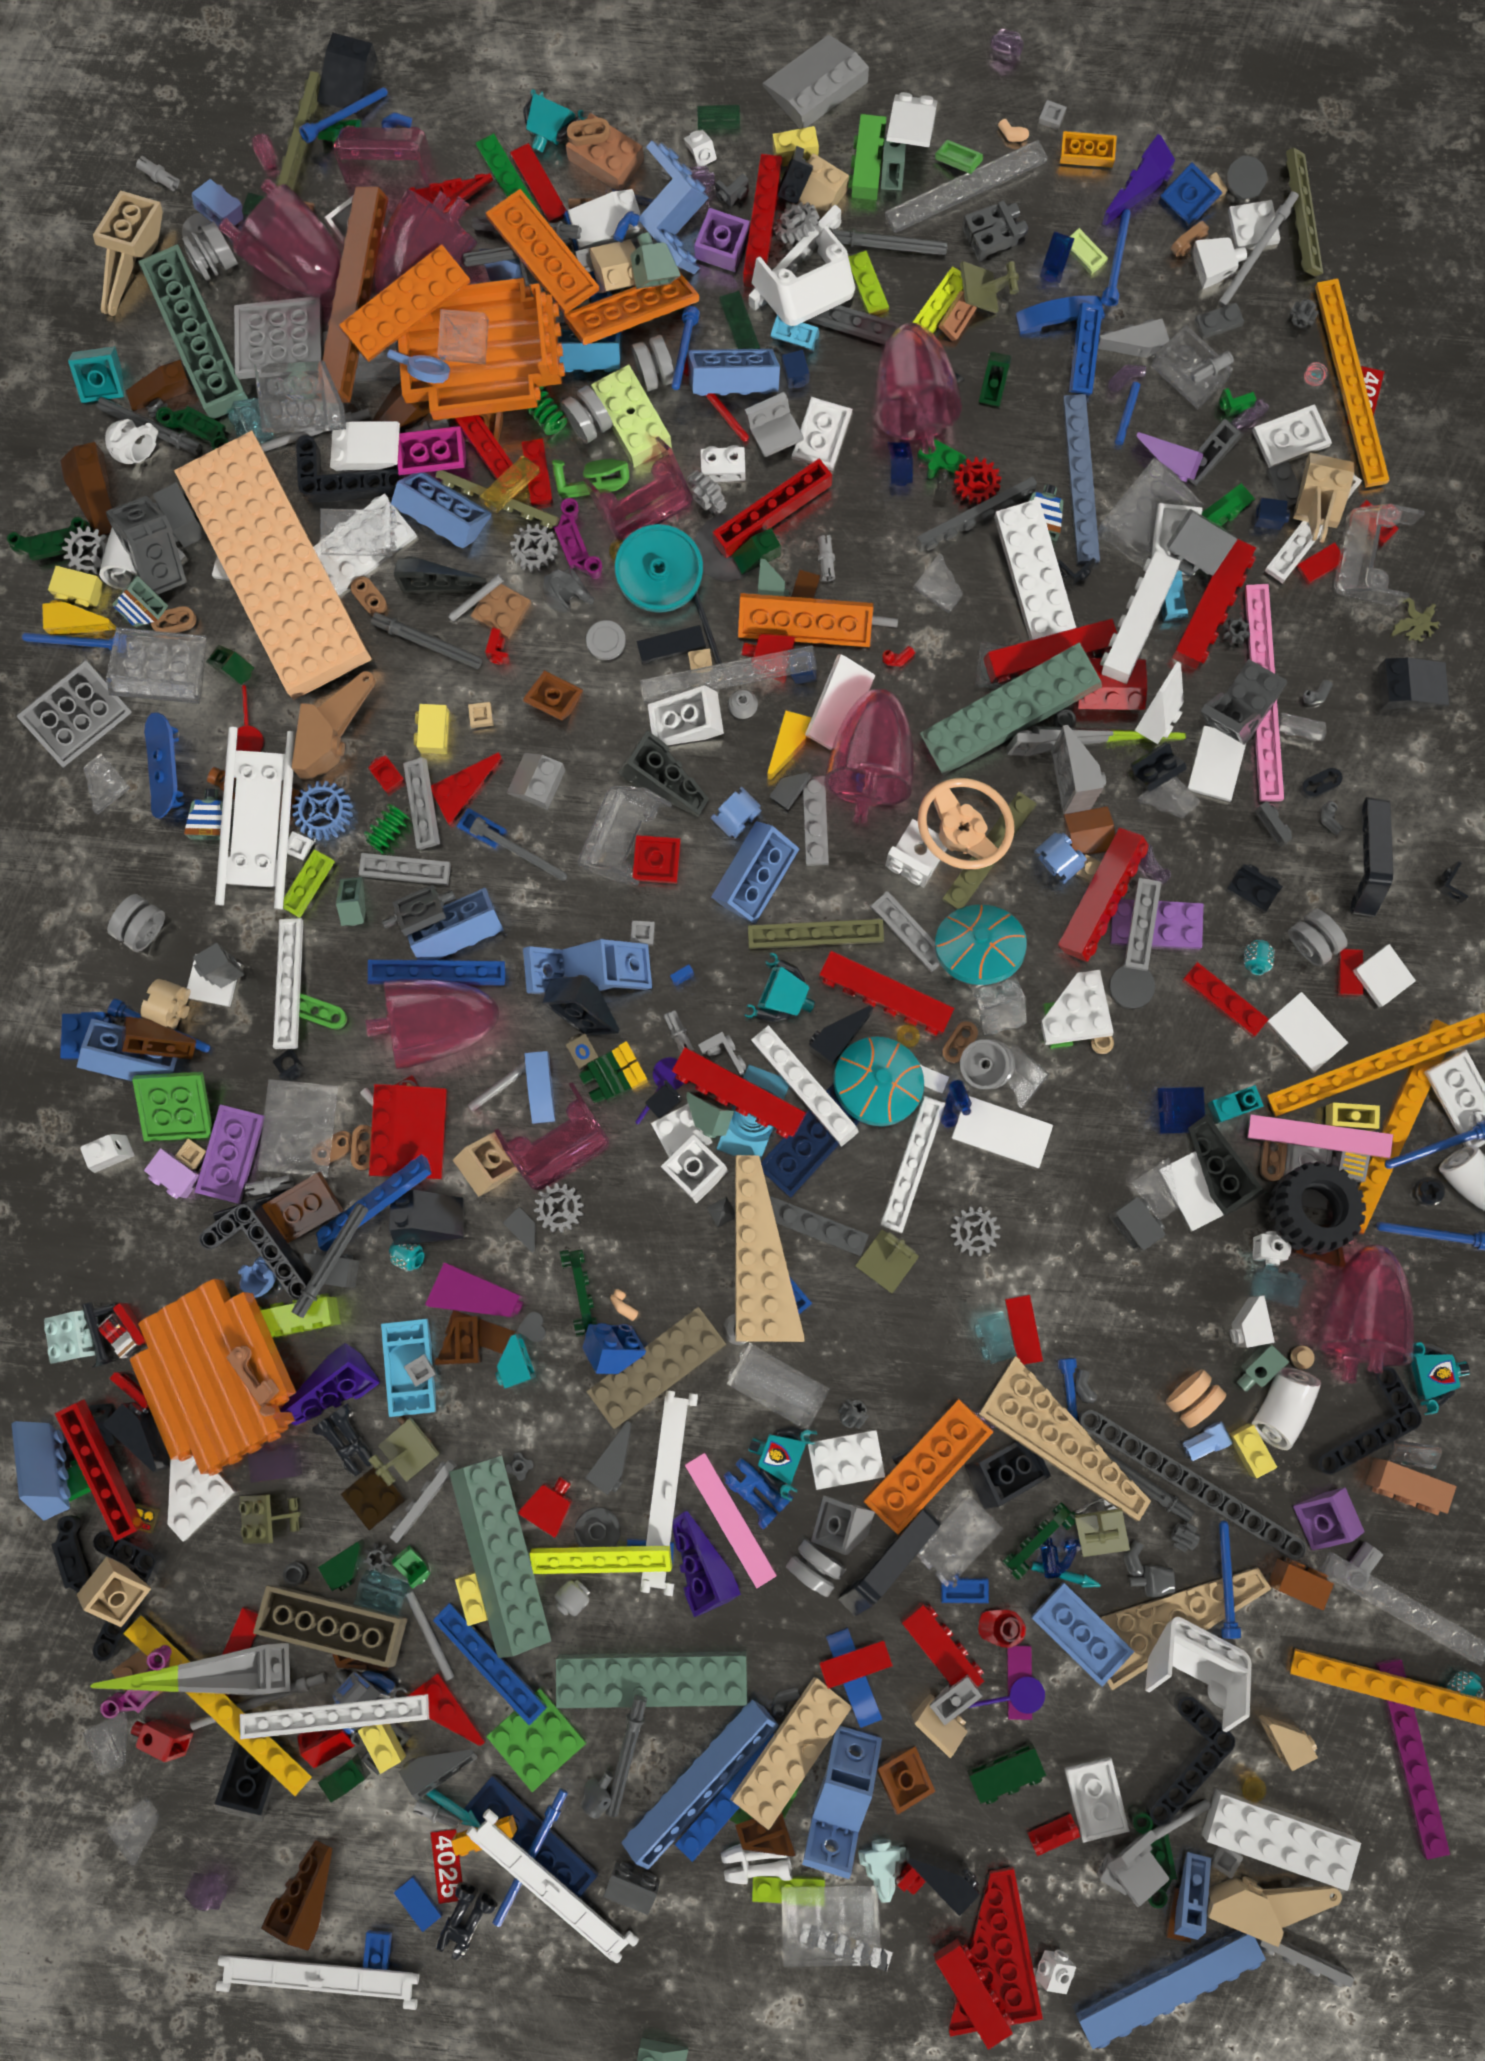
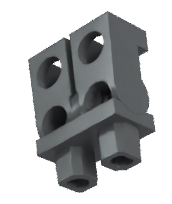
[962,200,1028,262]

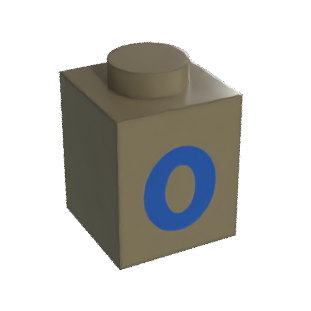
[566,1033,599,1071]

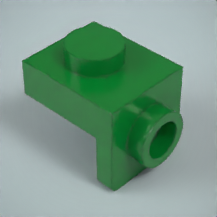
[1219,388,1257,417]
[392,1545,430,1588]

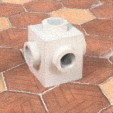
[1253,1231,1291,1266]
[1035,1950,1076,1994]

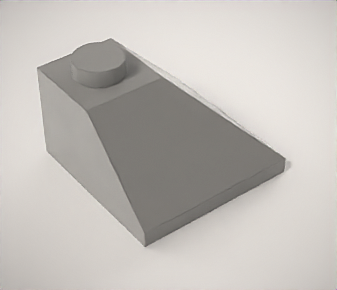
[811,1496,875,1555]

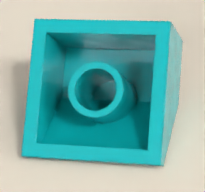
[68,346,124,403]
[495,1334,537,1389]

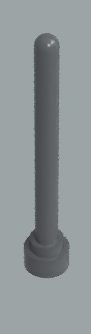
[469,817,567,881]

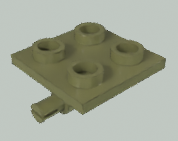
[960,261,1019,313]
[855,1229,919,1293]
[368,1418,439,1486]
[239,1495,301,1543]
[1075,1508,1130,1557]

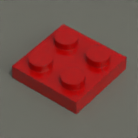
[632,835,681,884]

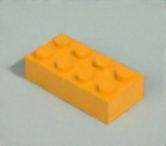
[1060,131,1117,168]
[451,1815,517,1857]

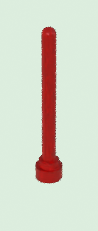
[683,357,749,442]

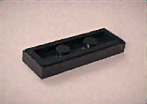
[637,625,706,664]

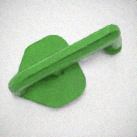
[552,458,629,498]

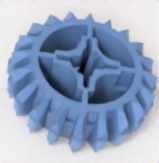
[292,781,353,841]

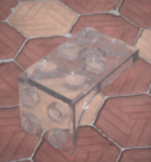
[320,503,397,556]
[969,973,1027,1035]
[918,1495,1003,1588]

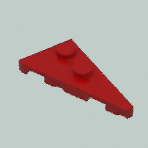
[408,173,493,224]
[431,752,502,825]
[406,1672,486,1746]

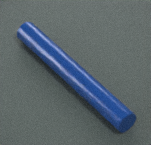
[1115,382,1141,445]

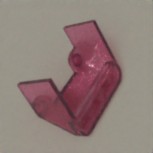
[333,126,431,184]
[583,436,692,543]
[494,1082,609,1190]

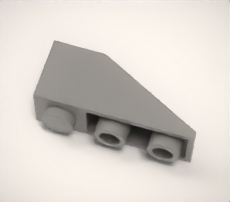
[1098,319,1170,358]

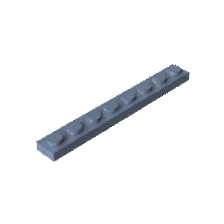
[1063,394,1100,565]

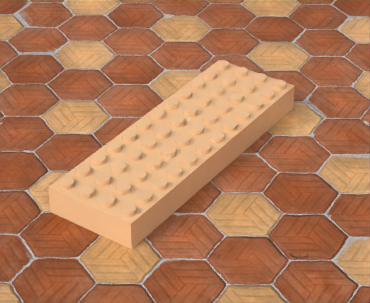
[174,431,372,700]

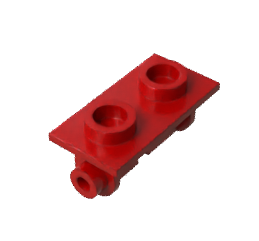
[1027,1813,1081,1856]

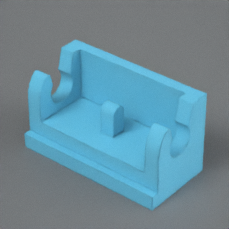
[770,315,819,351]
[1161,571,1189,622]

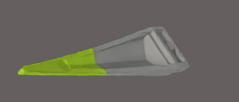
[1007,726,1186,756]
[90,1643,290,1696]

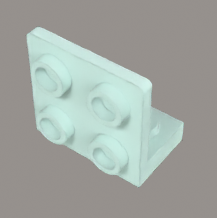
[44,1310,98,1364]

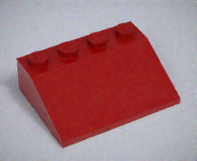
[369,1084,447,1179]

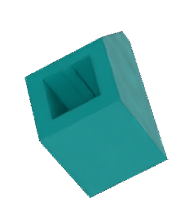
[1207,1085,1264,1125]

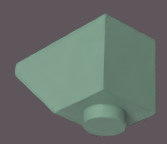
[758,559,789,597]
[336,877,366,926]
[686,1092,734,1138]
[637,2038,688,2061]

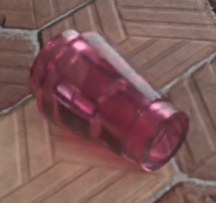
[251,134,276,170]

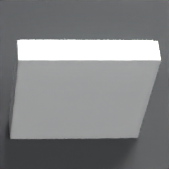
[1353,944,1416,1007]
[187,954,241,1007]

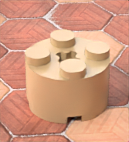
[141,979,191,1030]

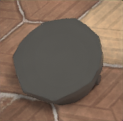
[1225,155,1268,199]

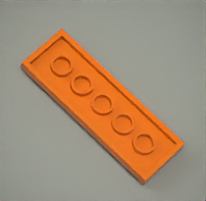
[486,189,599,315]
[339,244,470,362]
[564,271,699,345]
[738,593,874,647]
[864,1398,994,1535]

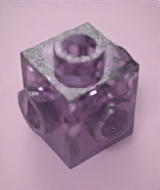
[184,1872,228,1911]

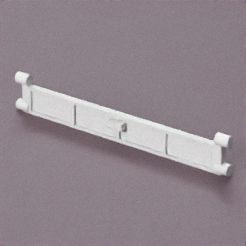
[640,1390,698,1596]
[466,1809,639,1963]
[216,1955,419,2010]

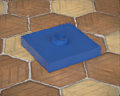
[1160,162,1222,227]

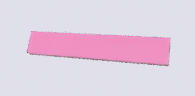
[1247,1115,1393,1158]
[685,1453,777,1588]

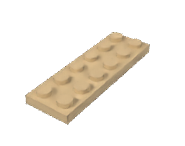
[730,1677,852,1830]

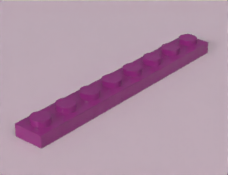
[1376,1659,1450,1860]

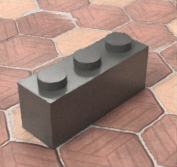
[193,943,245,989]

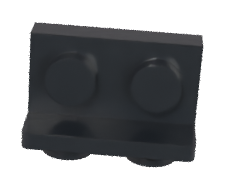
[777,146,813,204]
[1130,742,1187,792]
[1226,864,1283,914]

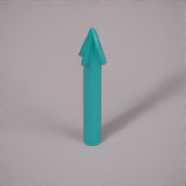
[1031,1561,1101,1588]
[426,1789,481,1828]

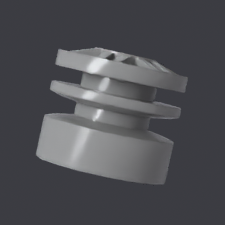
[182,221,238,281]

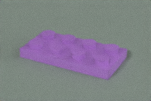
[1110,899,1203,949]
[194,1105,266,1204]

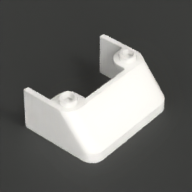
[752,226,855,326]
[1145,1617,1252,1732]

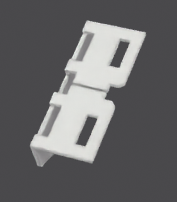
[1075,1497,1116,1515]

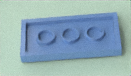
[1031,1582,1134,1687]

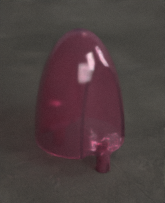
[218,178,342,299]
[374,189,478,295]
[875,322,962,454]
[824,688,914,824]
[365,979,499,1069]
[1317,1244,1414,1384]

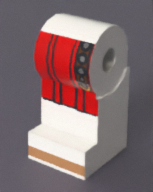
[98,1313,142,1358]

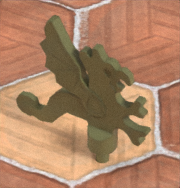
[1391,595,1440,642]

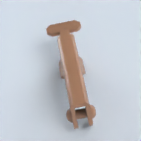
[226,1346,280,1417]

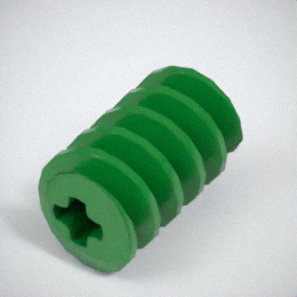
[528,386,568,435]
[363,804,410,855]

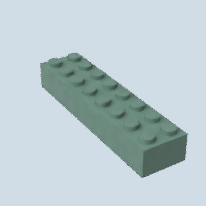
[138,244,250,419]
[920,642,1102,776]
[449,1456,551,1658]
[556,1651,747,1708]

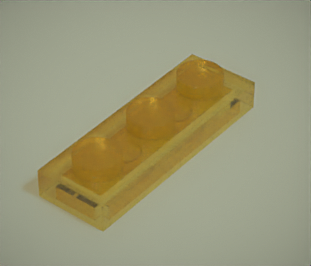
[479,455,539,514]

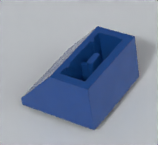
[582,1323,646,1374]

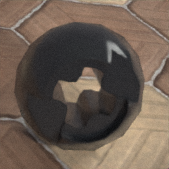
[1415,1177,1445,1206]

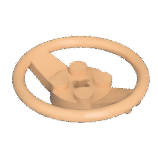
[918,778,1014,869]

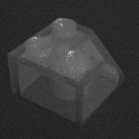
[437,309,489,364]

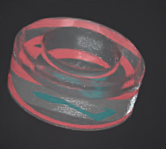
[1304,362,1328,386]

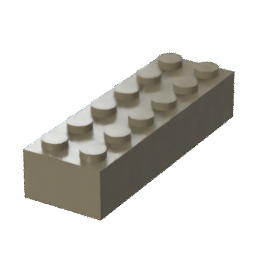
[586,1307,727,1429]
[253,1585,407,1668]

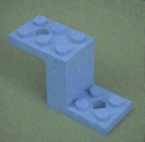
[639,140,709,274]
[523,939,652,995]
[802,1726,882,1879]

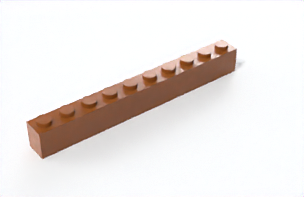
[316,187,389,403]

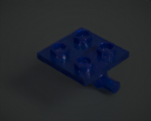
[1157,1087,1205,1134]

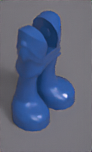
[723,1458,794,1530]

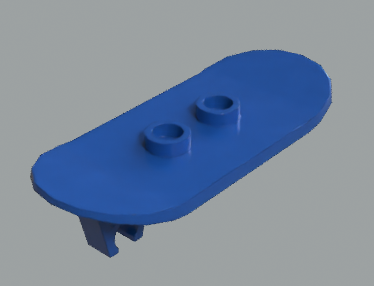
[144,712,184,819]

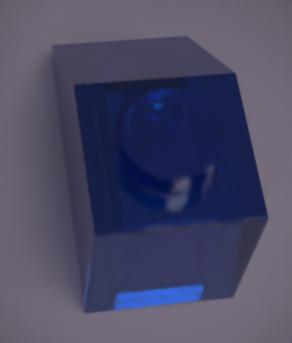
[1040,231,1075,283]
[888,441,913,486]

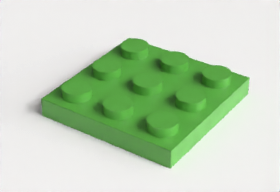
[132,1072,213,1141]
[486,1687,587,1792]

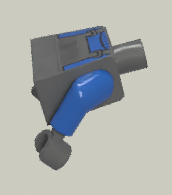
[332,1668,408,1745]

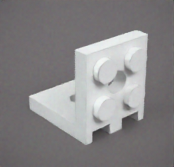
[885,819,947,888]

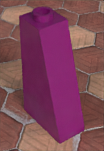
[425,1262,523,1317]

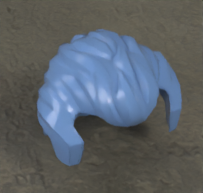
[238,1256,276,1298]

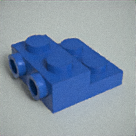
[60,1012,112,1059]

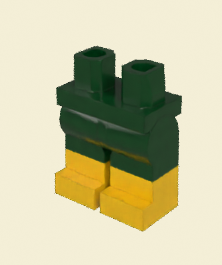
[578,1041,648,1104]

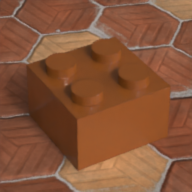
[1268,1557,1334,1611]

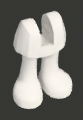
[721,1844,792,1884]

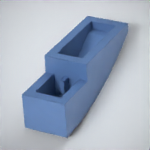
[525,1051,555,1124]

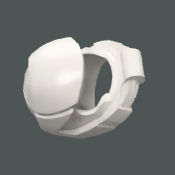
[105,419,158,464]

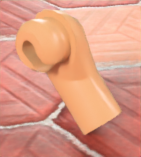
[998,119,1029,142]
[610,1289,638,1321]

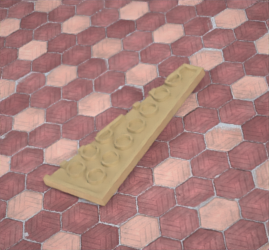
[735,1155,804,1342]
[978,1356,1151,1521]
[1100,1567,1272,1690]

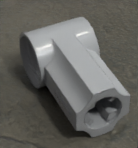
[1340,1542,1383,1589]

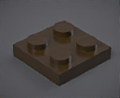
[341,1467,407,1531]

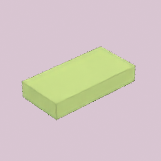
[1063,228,1108,275]

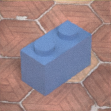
[192,179,243,233]

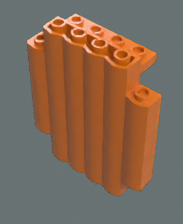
[398,278,565,420]
[129,1279,296,1476]

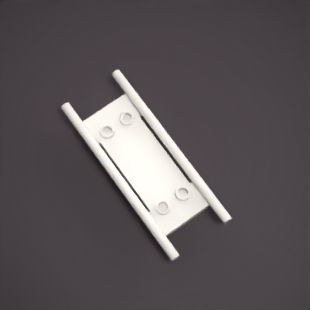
[215,727,296,910]

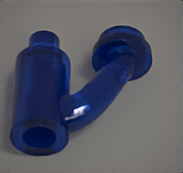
[940,1080,972,1128]
[1041,1538,1082,1579]

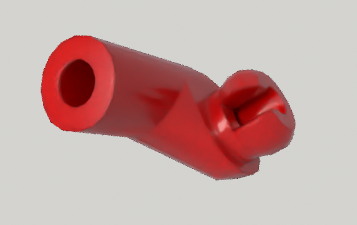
[882,646,916,667]

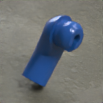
[381,113,412,134]
[613,211,640,242]

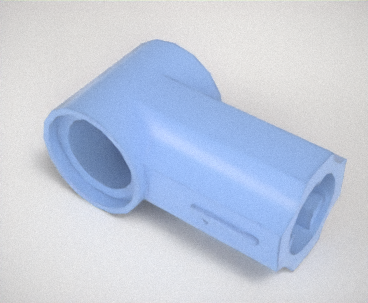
[1182,1421,1233,1461]

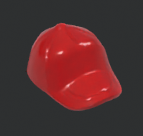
[978,1610,1026,1648]

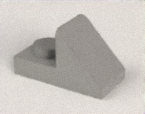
[930,1674,983,1725]

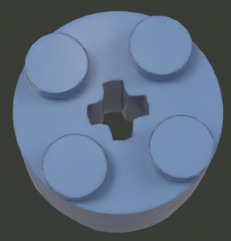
[710,787,761,839]
[1034,832,1087,884]

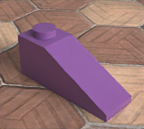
[1137,432,1204,482]

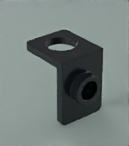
[1057,557,1096,586]
[1438,861,1469,903]
[273,1049,305,1082]
[645,1080,682,1119]
[89,1403,114,1445]

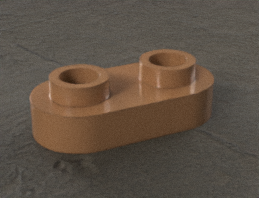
[567,118,610,146]
[1170,221,1209,256]
[351,577,387,616]
[151,606,196,635]
[942,1021,978,1064]
[351,1125,372,1171]
[312,1131,352,1166]
[1260,1141,1287,1181]

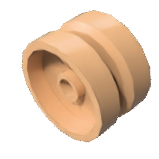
[1165,1369,1227,1428]

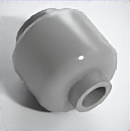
[555,1580,590,1616]

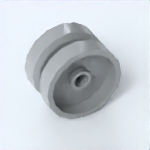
[631,335,674,392]
[560,385,613,444]
[107,894,165,952]
[1288,909,1347,967]
[960,1039,1015,1089]
[786,1538,847,1597]

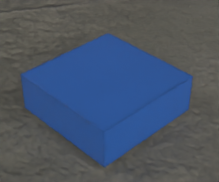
[670,964,694,986]

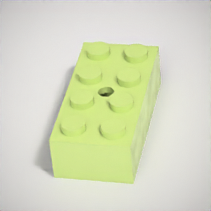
[591,365,672,467]

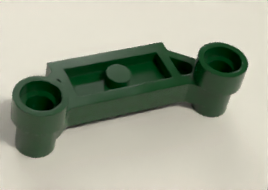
[156,406,229,450]
[7,517,93,561]
[559,1249,597,1337]
[1002,1502,1077,1581]
[1132,1810,1177,1909]

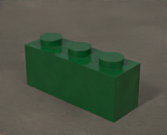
[967,1743,1046,1805]

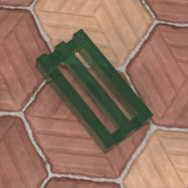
[697,105,740,130]

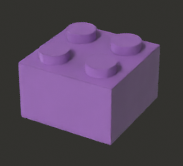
[694,208,750,272]

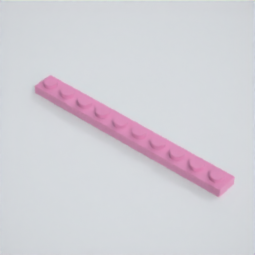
[1244,584,1284,802]

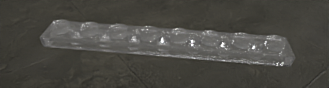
[885,140,1048,234]
[640,646,817,704]
[1319,1552,1485,1667]

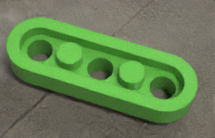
[299,993,347,1030]

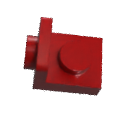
[485,627,510,665]
[368,755,405,794]
[896,1863,926,1895]

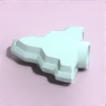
[858,1839,906,1902]

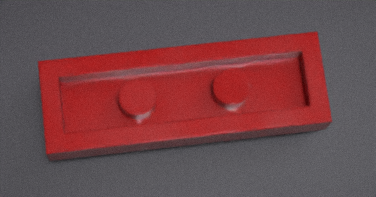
[521,438,553,506]

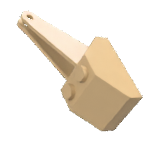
[93,190,163,316]
[1293,453,1354,543]
[1207,1876,1342,1947]

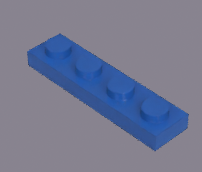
[1069,302,1103,396]

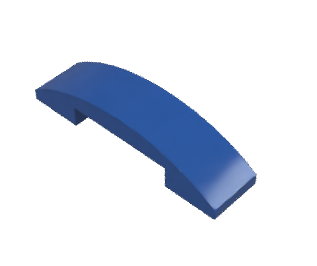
[1016,296,1105,335]
[826,1628,882,1728]

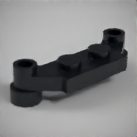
[51,1515,90,1592]

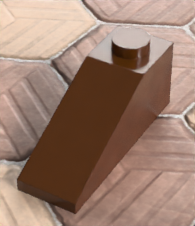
[125,360,194,411]
[122,1017,196,1059]

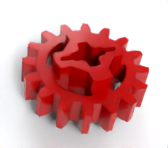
[953,457,1002,505]

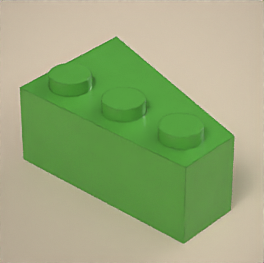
[848,114,886,200]

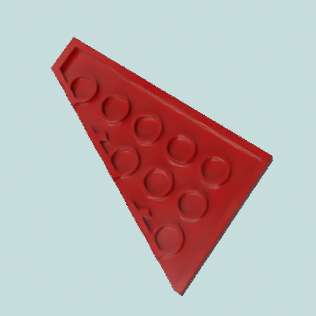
[948,1867,1043,2037]

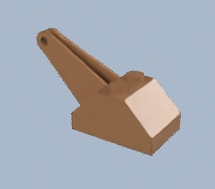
[291,671,376,781]

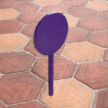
[635,1057,684,1124]
[968,1676,1045,1714]

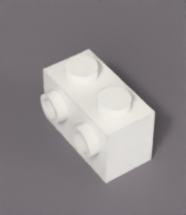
[701,445,746,482]

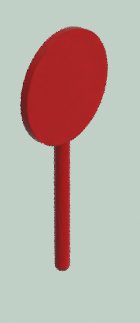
[236,685,264,752]

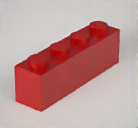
[901,1602,985,1687]
[934,1938,1013,2050]

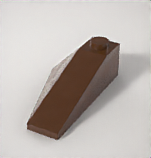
[371,381,430,433]
[60,442,114,537]
[261,1840,333,1951]

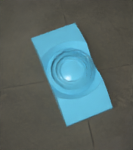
[717,1065,789,1161]
[381,1319,436,1417]

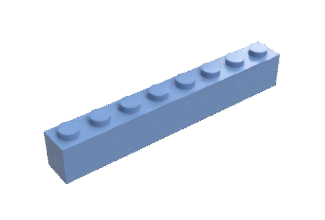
[621,1699,779,1869]
[1076,1930,1266,2049]

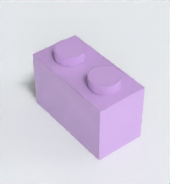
[144,1148,200,1199]

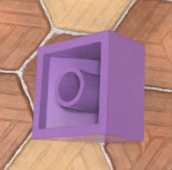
[1293,1487,1365,1551]

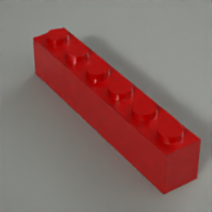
[743,154,782,288]
[712,458,832,559]
[1172,539,1256,669]
[983,618,1117,684]
[1058,827,1149,962]
[819,951,954,1036]
[672,1047,807,1139]
[54,1399,144,1541]

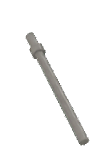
[1218,191,1299,307]
[260,408,371,452]
[190,1672,327,1730]

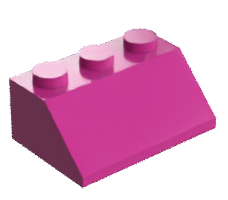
[397,426,466,475]

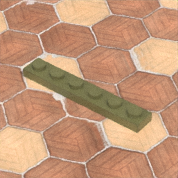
[276,71,321,198]
[1286,147,1323,277]
[435,470,560,529]
[942,791,1037,910]
[748,919,884,949]

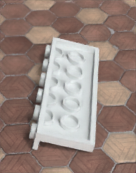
[314,494,417,595]

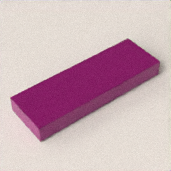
[1007,1645,1032,1720]

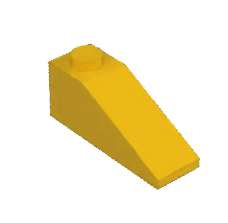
[42,600,116,635]
[767,711,811,780]

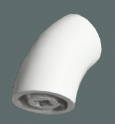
[99,527,137,590]
[1439,1145,1485,1211]
[1252,1367,1321,1450]

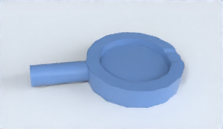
[387,349,450,383]

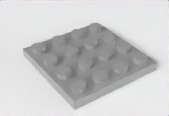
[234,296,323,379]

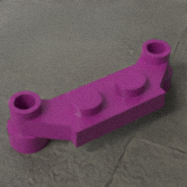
[554,498,603,579]
[100,1645,172,1719]

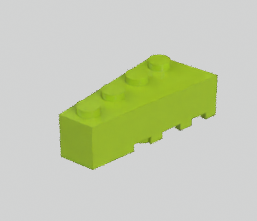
[259,1293,341,1338]

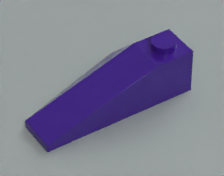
[1102,134,1175,225]
[280,1343,380,1426]
[672,1511,741,1617]

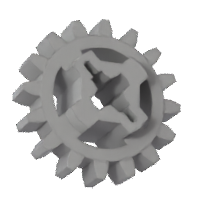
[773,202,820,244]
[687,470,727,515]
[510,524,558,573]
[62,526,107,574]
[534,1183,584,1233]
[950,1207,1000,1257]

